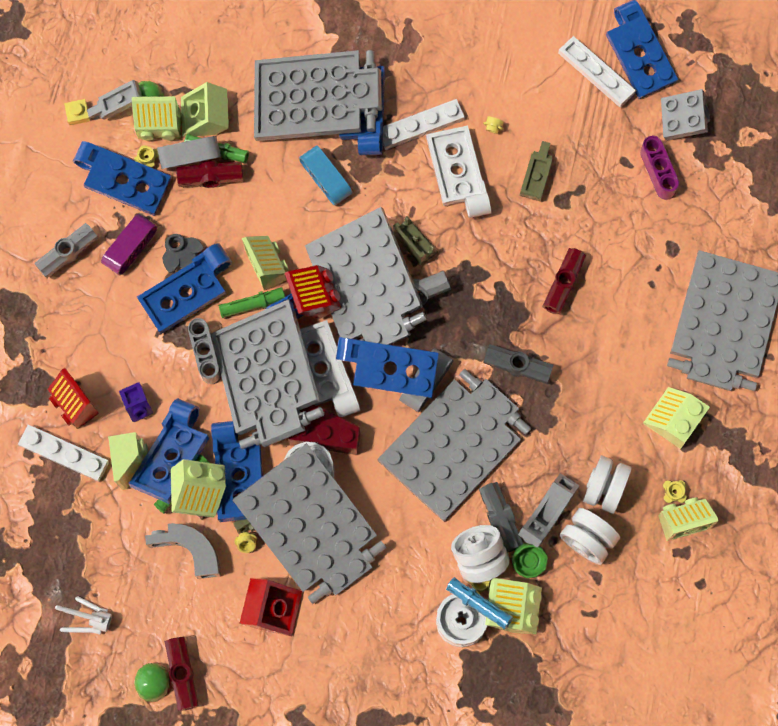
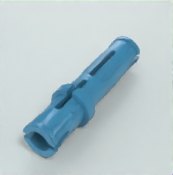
[446,577,513,630]

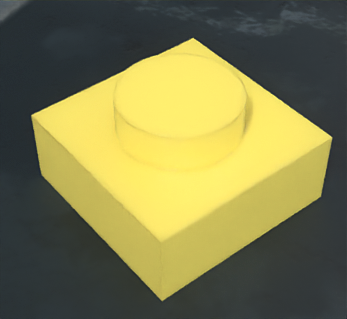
[64,99,90,126]

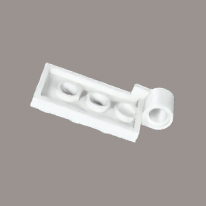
[426,125,491,218]
[300,320,360,418]

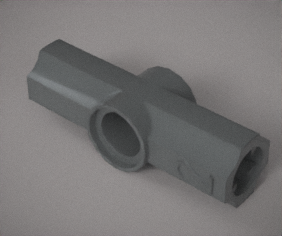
[483,344,553,384]
[479,482,523,553]

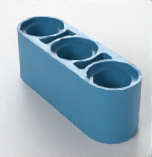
[299,145,352,206]

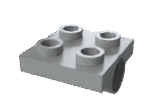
[661,89,710,141]

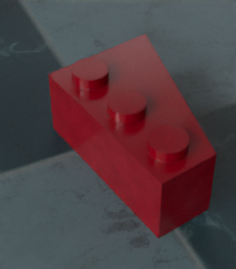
[288,404,361,455]

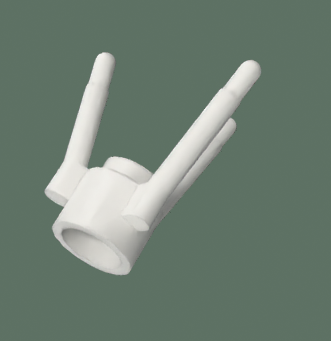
[55,596,112,635]

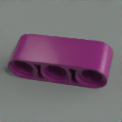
[640,135,679,200]
[101,214,157,276]

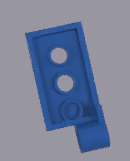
[606,0,678,99]
[339,66,385,155]
[73,141,171,216]
[137,243,232,335]
[336,337,439,398]
[129,398,209,504]
[211,421,263,522]

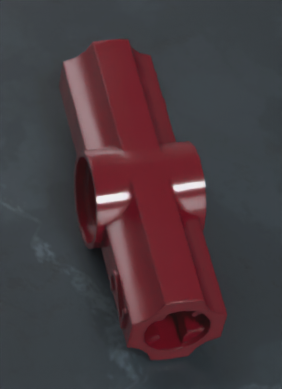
[176,160,243,188]
[542,248,586,315]
[164,636,199,711]

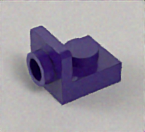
[119,382,153,422]

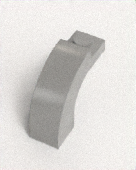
[518,473,579,548]
[145,523,221,579]

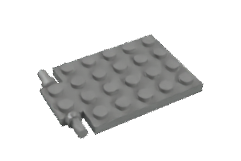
[254,50,382,141]
[305,207,427,345]
[667,250,778,391]
[211,299,324,449]
[377,369,531,522]
[233,443,386,604]

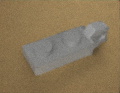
[87,80,142,120]

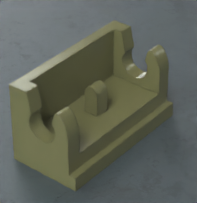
[393,216,438,265]

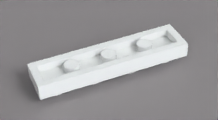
[558,36,636,108]
[383,99,465,150]
[18,425,109,482]

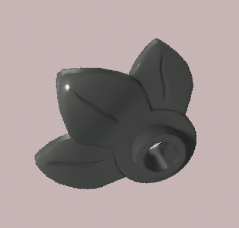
[162,234,203,273]

